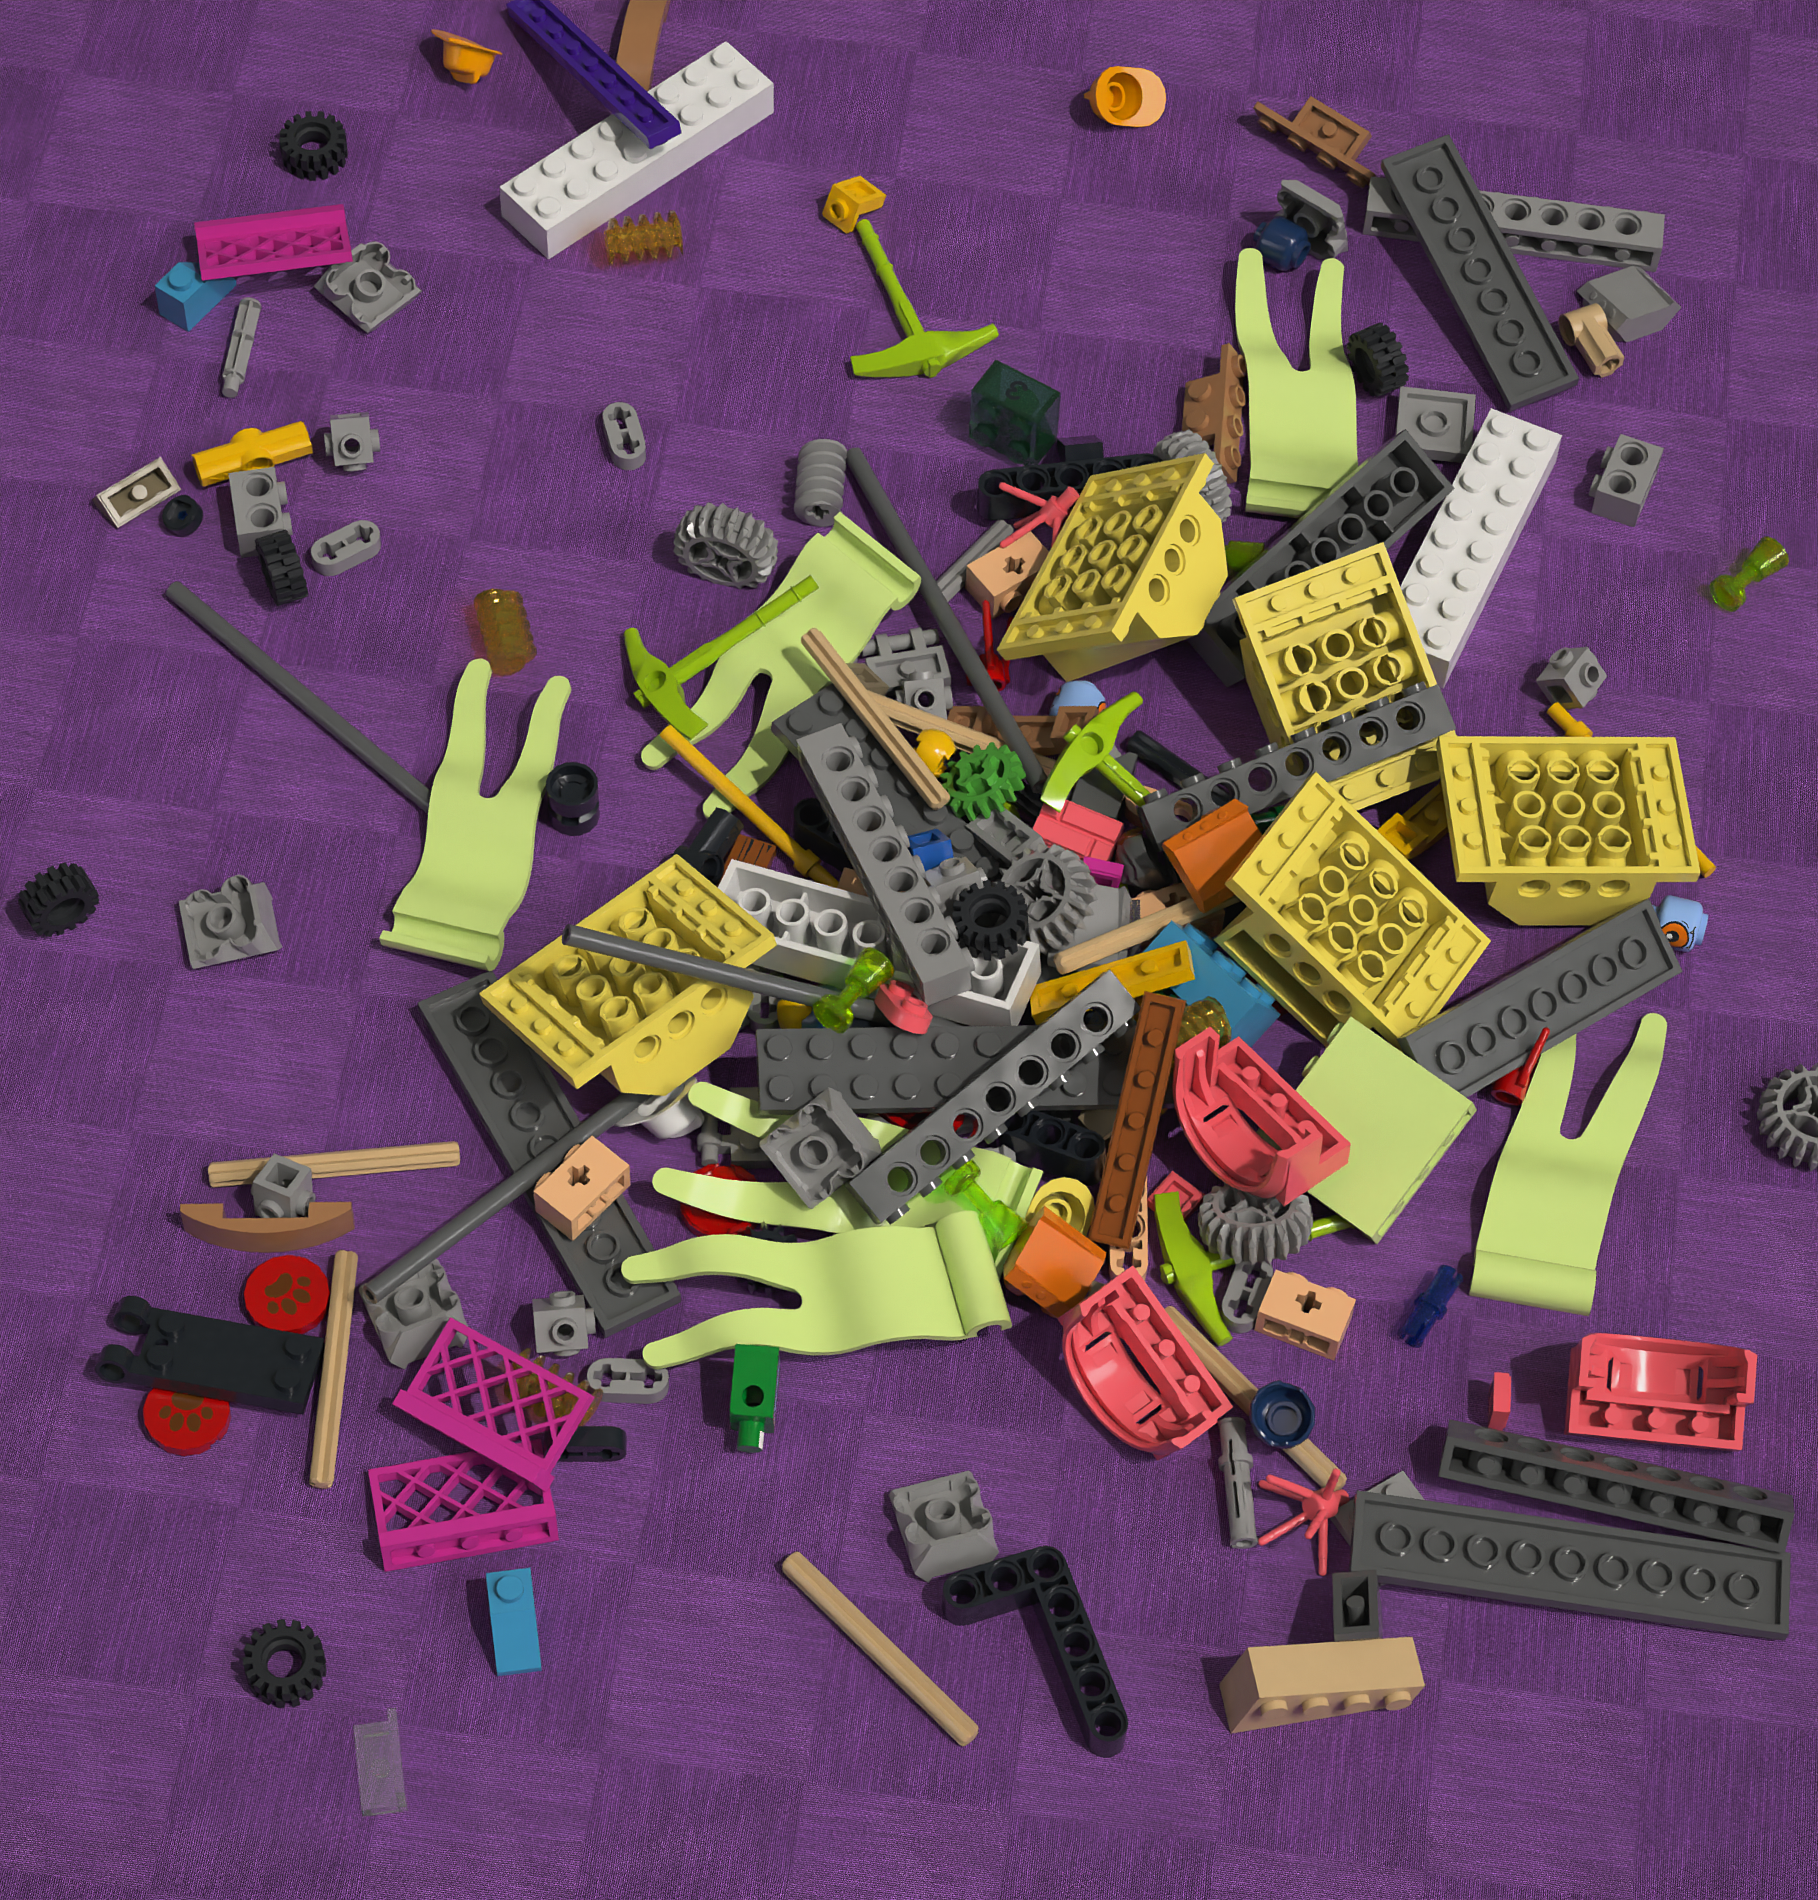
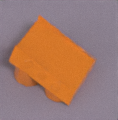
[1162,799,1262,913]
[1003,1206,1107,1318]

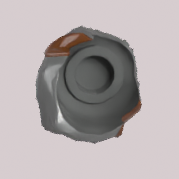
[1113,827,1171,891]

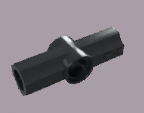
[672,807,744,886]

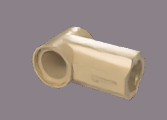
[1558,303,1624,378]

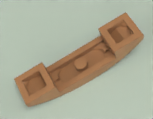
[616,0,670,92]
[947,706,1099,756]
[180,1202,355,1253]

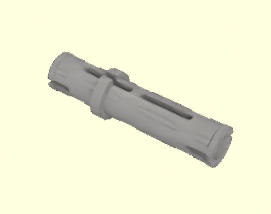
[1218,1417,1258,1549]

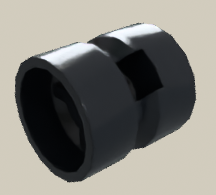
[546,762,600,836]

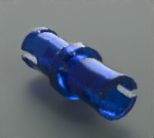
[1397,1265,1463,1348]

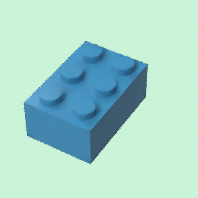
[1142,920,1281,1047]

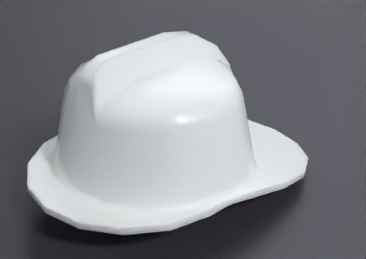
[613,1076,704,1139]

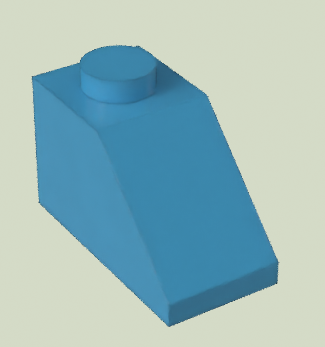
[155,262,237,332]
[486,1568,542,1676]

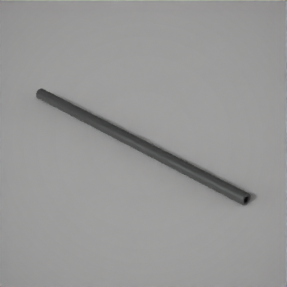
[845,447,1048,793]
[166,581,431,814]
[562,924,969,1027]
[362,1014,750,1304]

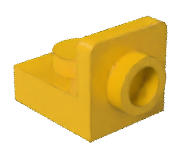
[822,176,887,234]

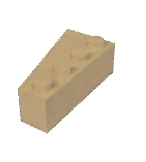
[1219,1637,1425,1734]

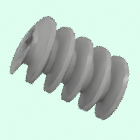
[794,439,847,527]

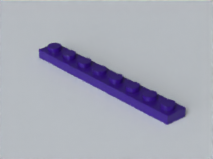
[506,0,682,149]

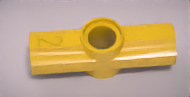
[191,421,313,487]

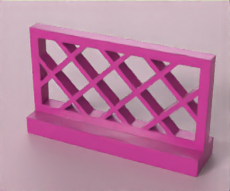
[194,204,353,281]
[392,1317,595,1492]
[368,1439,559,1572]

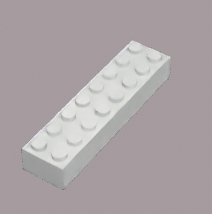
[499,41,774,260]
[1400,408,1562,689]
[718,859,1041,1026]

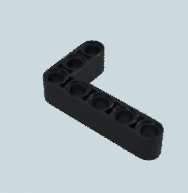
[977,453,1163,520]
[995,1010,1106,1186]
[941,1546,1128,1758]

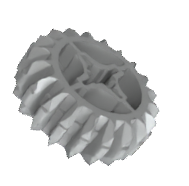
[1153,430,1232,523]
[673,502,778,590]
[989,843,1098,954]
[1757,1062,1818,1172]
[1198,1182,1313,1266]

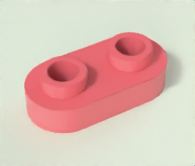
[874,980,933,1034]

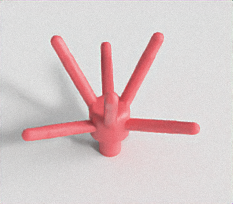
[999,482,1080,550]
[1258,1468,1349,1576]

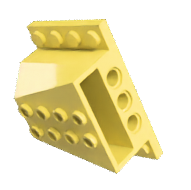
[997,453,1228,682]
[1232,542,1457,811]
[1436,736,1700,925]
[1214,772,1491,1053]
[479,854,777,1096]

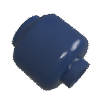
[1253,216,1311,271]

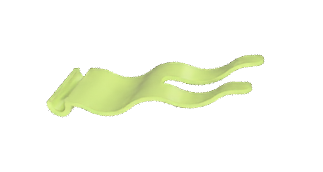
[1235,248,1358,519]
[641,512,921,819]
[379,659,571,971]
[1469,1013,1667,1316]
[652,1082,1044,1281]
[621,1211,1012,1370]

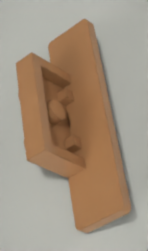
[1253,96,1376,188]
[1182,343,1247,484]

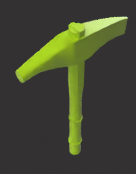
[850,219,999,378]
[623,575,819,740]
[1040,691,1150,813]
[1154,1191,1355,1346]

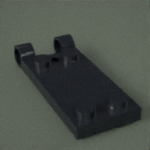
[95,1296,325,1415]

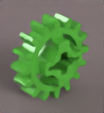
[940,742,1026,821]

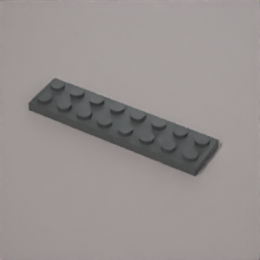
[1381,134,1579,412]
[1397,898,1683,1098]

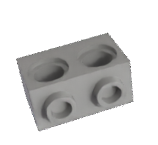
[1589,434,1664,528]
[228,467,293,558]
[966,808,1046,868]

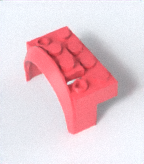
[1173,1027,1351,1206]
[1057,1265,1233,1461]
[1564,1333,1757,1452]

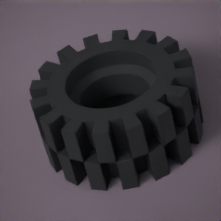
[279,111,348,181]
[1347,322,1409,397]
[255,530,308,606]
[18,863,99,937]
[952,880,1029,961]
[243,1619,327,1708]

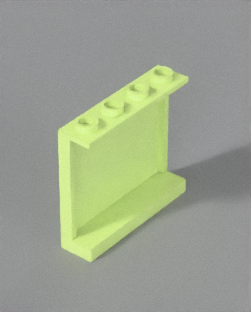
[1256,1016,1477,1244]

